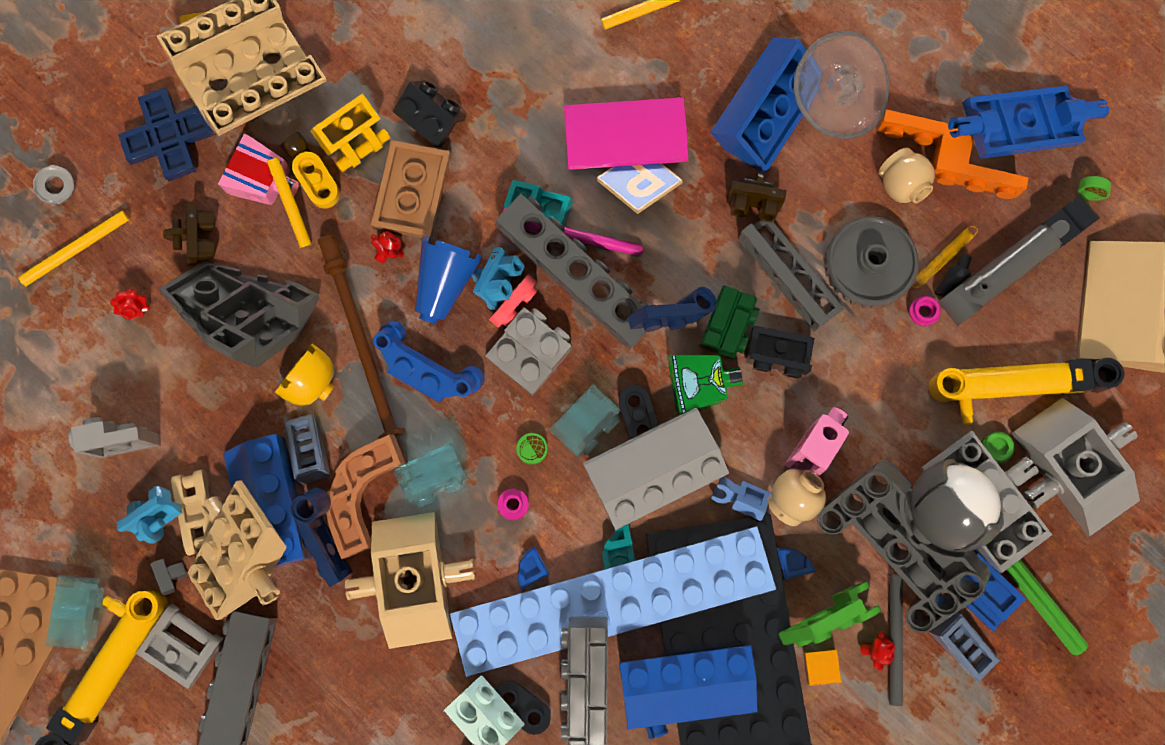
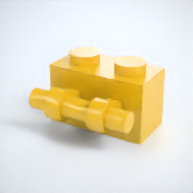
[310,93,391,172]

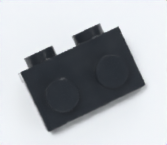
[392,80,467,148]
[746,326,815,379]

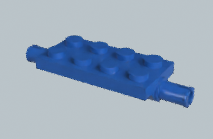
[948,86,1109,159]

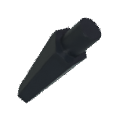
[934,254,972,295]

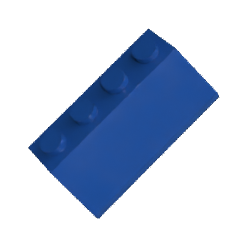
[710,37,827,173]
[223,434,312,568]
[619,646,757,730]

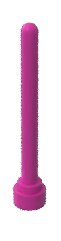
[499,207,643,256]

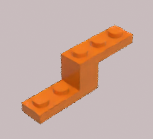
[877,109,1029,199]

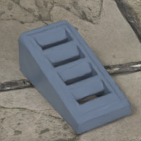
[284,413,331,484]
[929,613,1000,683]

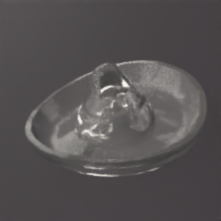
[793,31,889,139]

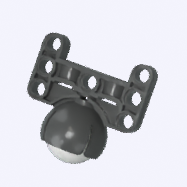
[817,459,1004,633]

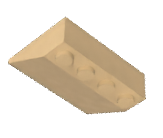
[1077,241,1165,373]

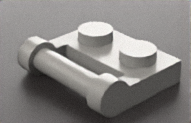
[136,604,225,689]

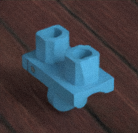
[472,247,525,310]
[117,486,182,544]

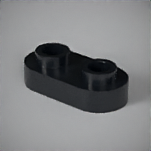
[619,385,658,440]
[495,681,551,735]

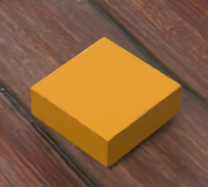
[803,649,841,686]

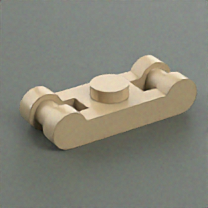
[171,469,212,556]

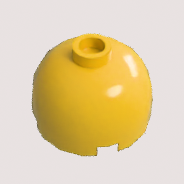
[275,343,335,406]

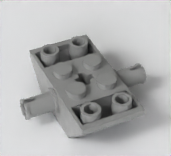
[1012,398,1140,536]
[920,431,1052,573]

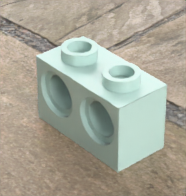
[444,675,525,745]

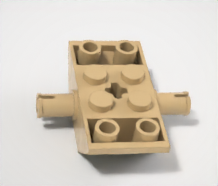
[188,480,287,620]
[345,512,476,649]

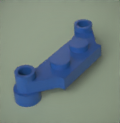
[373,321,485,403]

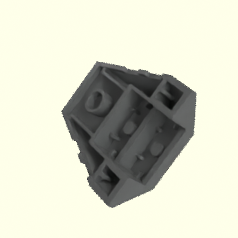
[160,261,319,368]

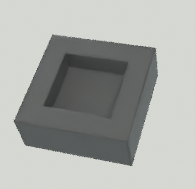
[150,559,187,596]

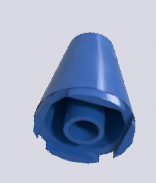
[415,236,482,324]

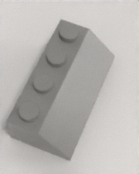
[583,408,729,530]

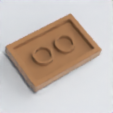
[371,140,451,240]

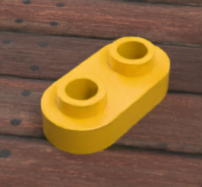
[292,152,340,209]

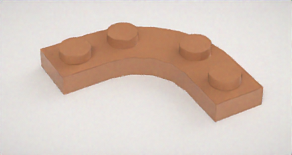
[326,434,406,559]

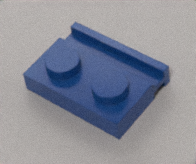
[966,552,1026,632]

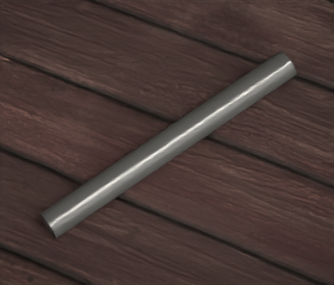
[890,575,903,706]

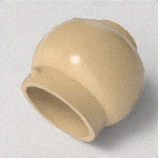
[878,148,935,203]
[768,469,826,526]

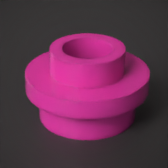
[909,296,941,327]
[497,489,529,520]

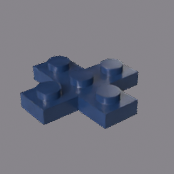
[118,88,216,181]

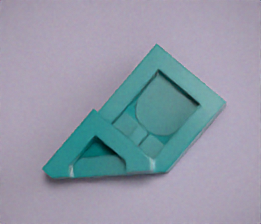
[602,524,635,569]

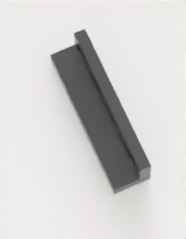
[738,220,844,332]

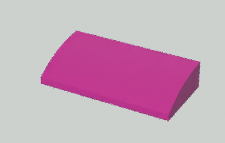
[564,97,688,170]

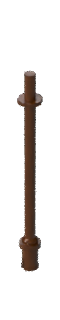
[318,235,408,467]

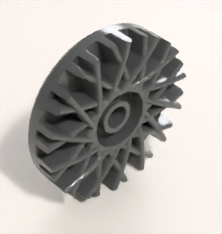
[824,216,919,309]

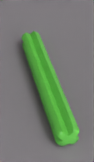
[1005,559,1088,655]

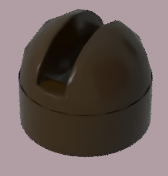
[281,132,308,158]

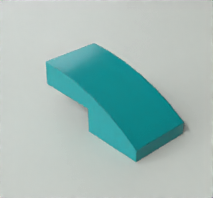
[503,180,574,227]

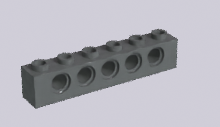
[495,194,648,350]

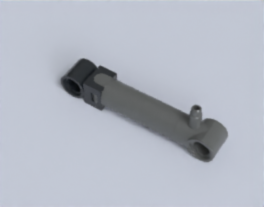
[938,194,1100,326]

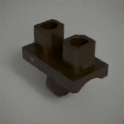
[727,171,787,223]
[163,204,215,265]

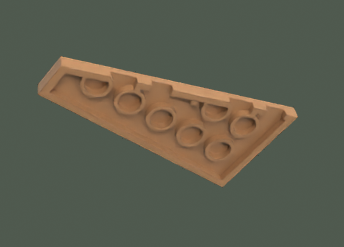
[0,569,94,745]

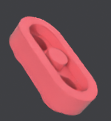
[489,274,538,328]

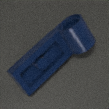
[627,287,717,332]
[290,488,352,587]

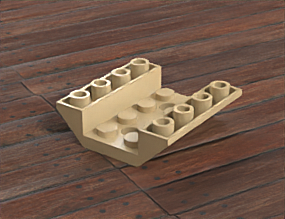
[156,0,326,136]

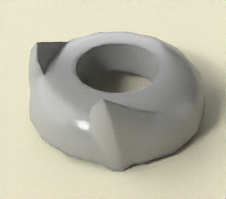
[33,165,75,204]

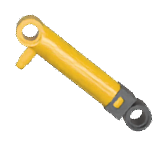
[928,357,1124,425]
[35,591,169,745]

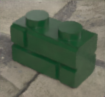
[699,285,760,359]

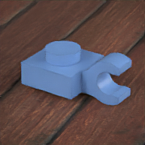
[711,477,771,521]

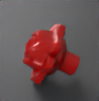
[370,231,404,263]
[110,289,150,320]
[860,631,895,671]

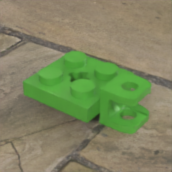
[778,581,881,647]

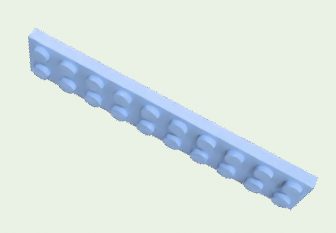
[450,527,776,677]

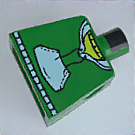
[668,355,743,417]

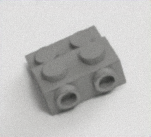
[485,307,572,396]
[68,417,161,458]

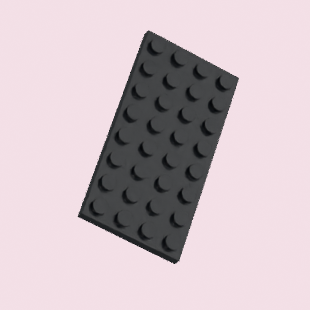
[646,514,812,745]

